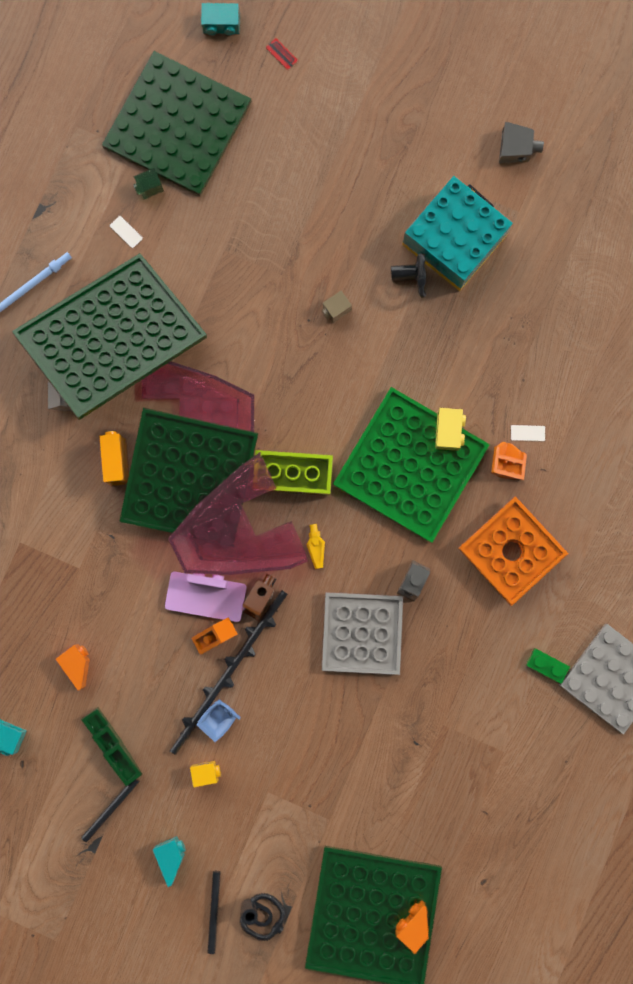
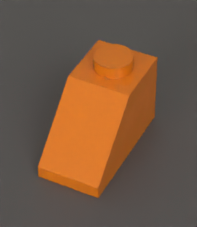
[191,617,237,655]
[56,644,90,691]

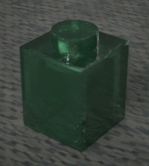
[133,168,164,200]

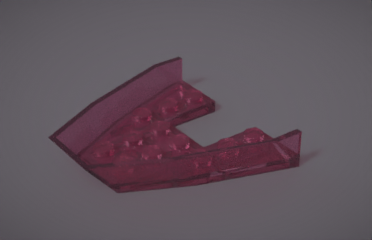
[142,361,254,432]
[168,452,308,575]

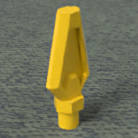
[306,524,325,569]

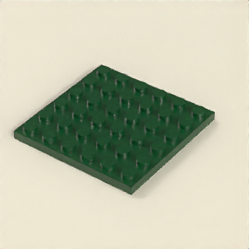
[102,51,252,196]
[119,407,259,546]
[305,845,442,984]

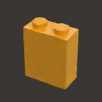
[100,431,129,486]

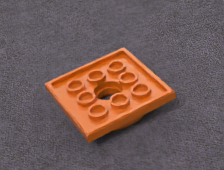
[458,496,569,606]

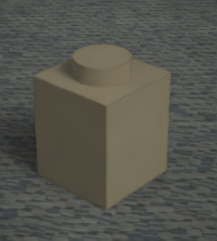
[322,291,352,323]

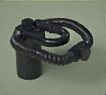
[391,253,426,298]
[240,893,286,941]

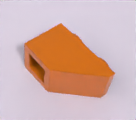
[396,901,428,953]

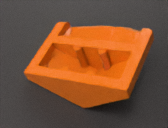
[491,442,527,480]

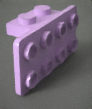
[165,571,247,622]

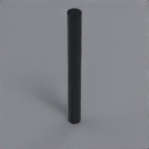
[81,779,140,842]
[207,871,221,954]

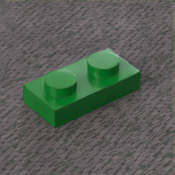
[526,648,570,684]

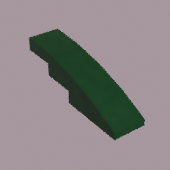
[81,707,142,786]

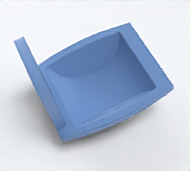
[196,699,241,742]

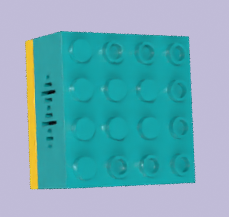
[402,176,513,291]

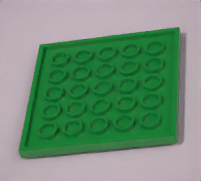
[333,387,490,543]

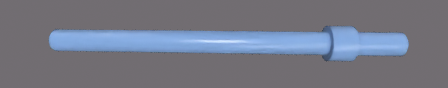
[0,252,72,312]

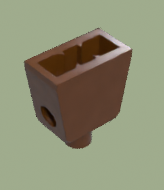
[242,574,277,621]

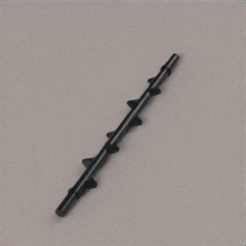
[170,590,288,755]

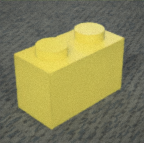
[435,408,466,451]

